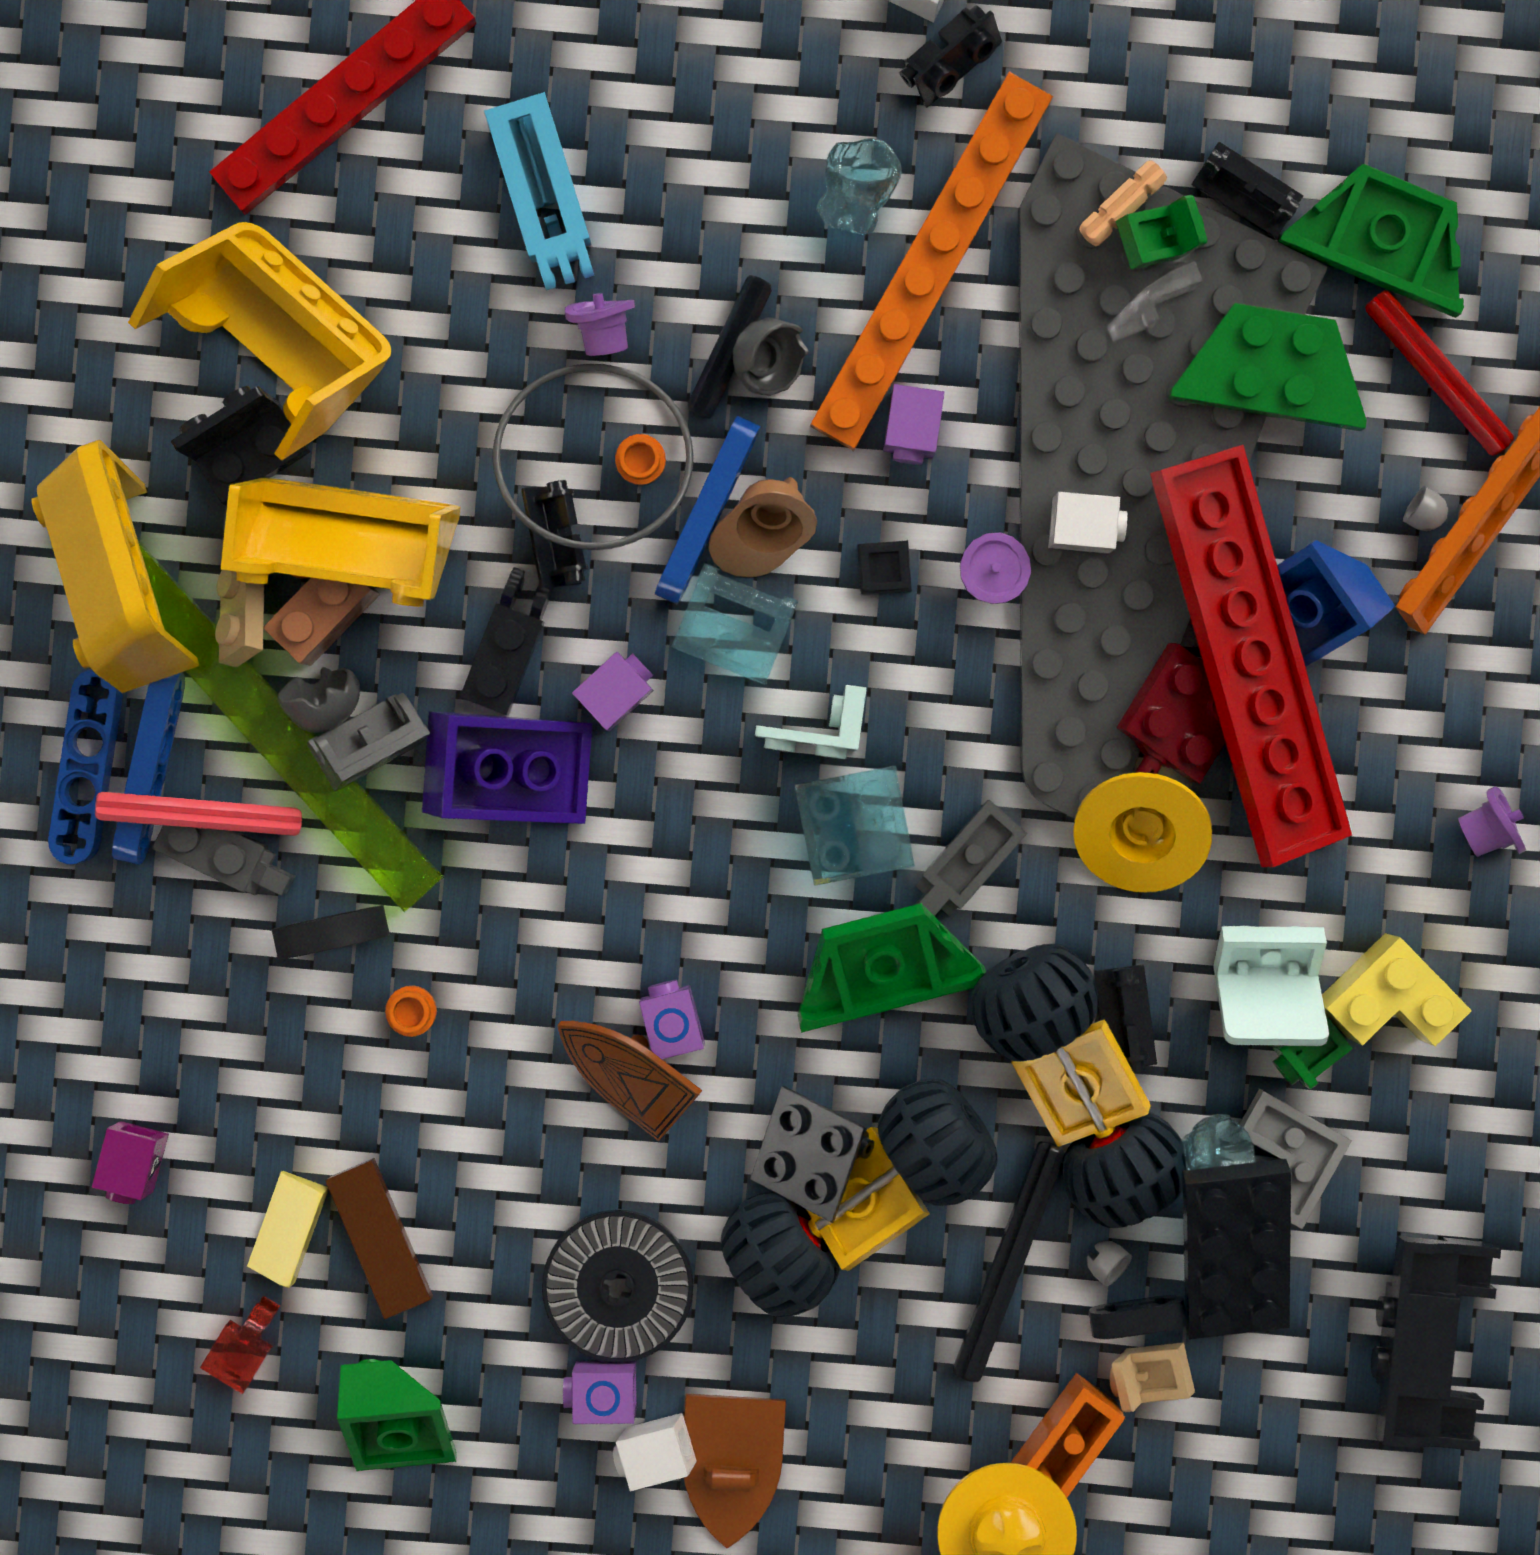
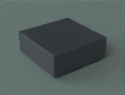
[857,540,912,596]

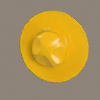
[1073,772,1212,893]
[937,1463,1077,1555]

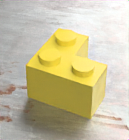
[1322,933,1472,1046]

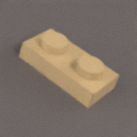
[215,570,264,667]

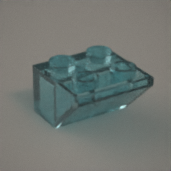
[795,766,915,886]

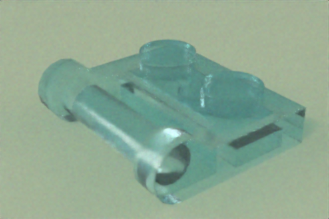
[671,563,799,685]

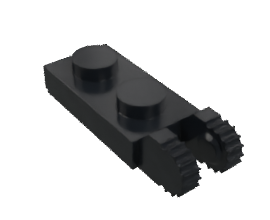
[460,567,554,716]

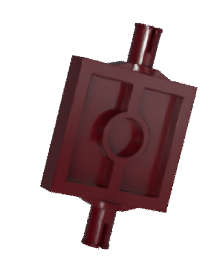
[1116,643,1226,784]

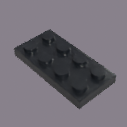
[1182,1159,1291,1340]

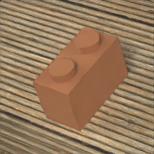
[263,578,380,666]

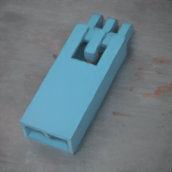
[484,92,595,291]

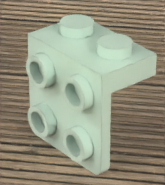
[1213,925,1329,1046]

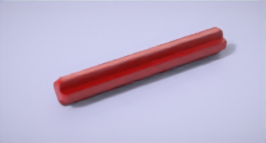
[1365,290,1514,456]

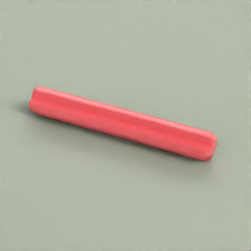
[95,792,302,836]

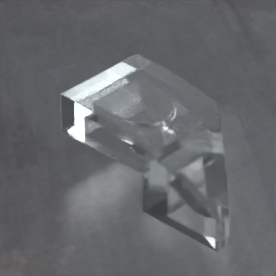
[1107,261,1202,342]

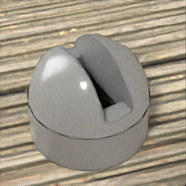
[1403,486,1448,531]
[1087,1240,1132,1286]

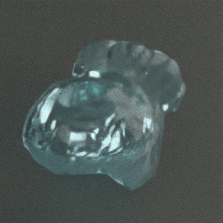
[816,138,902,235]
[1182,1114,1255,1170]

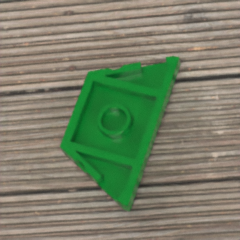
[1277,164,1464,318]
[1168,303,1367,431]
[798,903,986,1033]

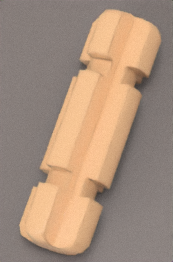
[1079,160,1167,247]

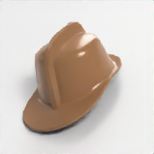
[709,477,817,578]

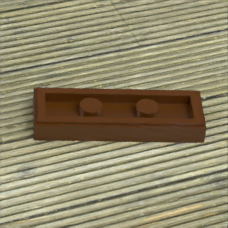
[325,1158,433,1320]

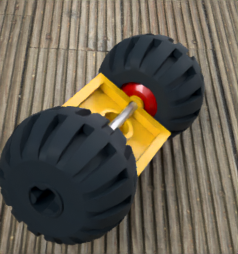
[972,944,1188,1228]
[720,1079,998,1317]

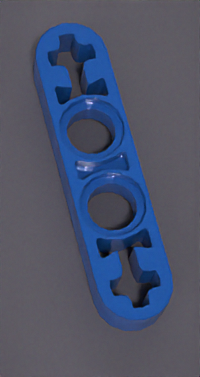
[655,416,761,605]
[48,670,123,864]
[112,672,185,865]

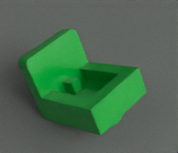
[1116,195,1207,270]
[1270,1015,1353,1090]

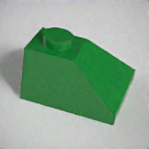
[337,1359,457,1471]

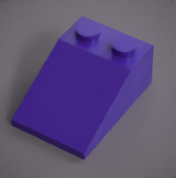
[422,711,593,824]

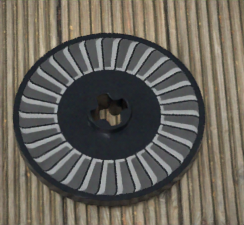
[542,1210,693,1363]

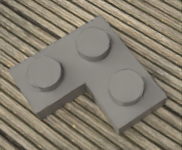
[1235,1089,1352,1229]

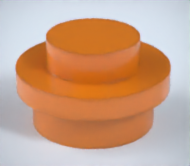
[615,434,666,485]
[385,986,437,1037]

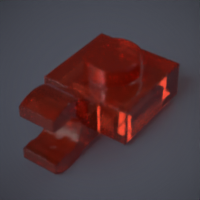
[200,1296,280,1394]

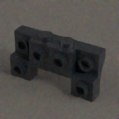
[1371,1236,1501,1451]

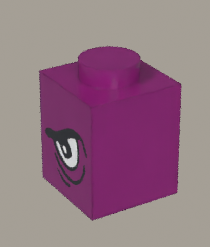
[92,1121,169,1204]

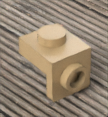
[1109,1342,1195,1413]

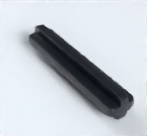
[688,275,772,419]

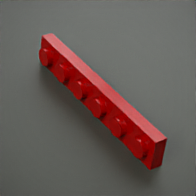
[209,0,477,215]

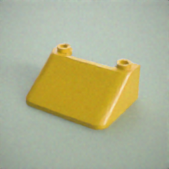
[221,478,461,607]

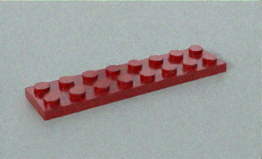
[1150,445,1352,867]

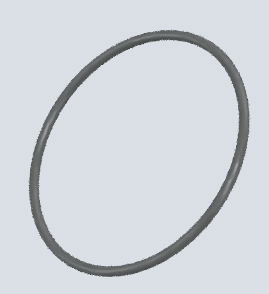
[493,364,694,550]

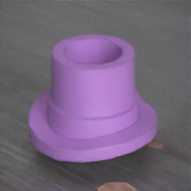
[565,293,635,356]
[960,533,1031,604]
[1458,786,1526,857]

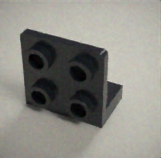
[171,386,311,506]

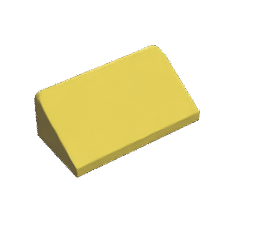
[247,1171,329,1288]

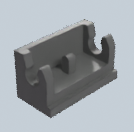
[307,693,430,791]

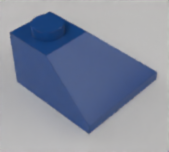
[1277,540,1395,667]

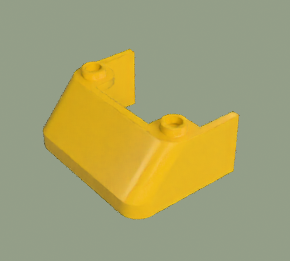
[128,222,391,461]
[32,440,199,693]

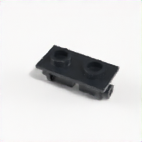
[899,5,1002,108]
[1191,142,1304,239]
[521,480,589,589]
[1094,964,1157,1072]

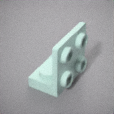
[755,685,867,759]

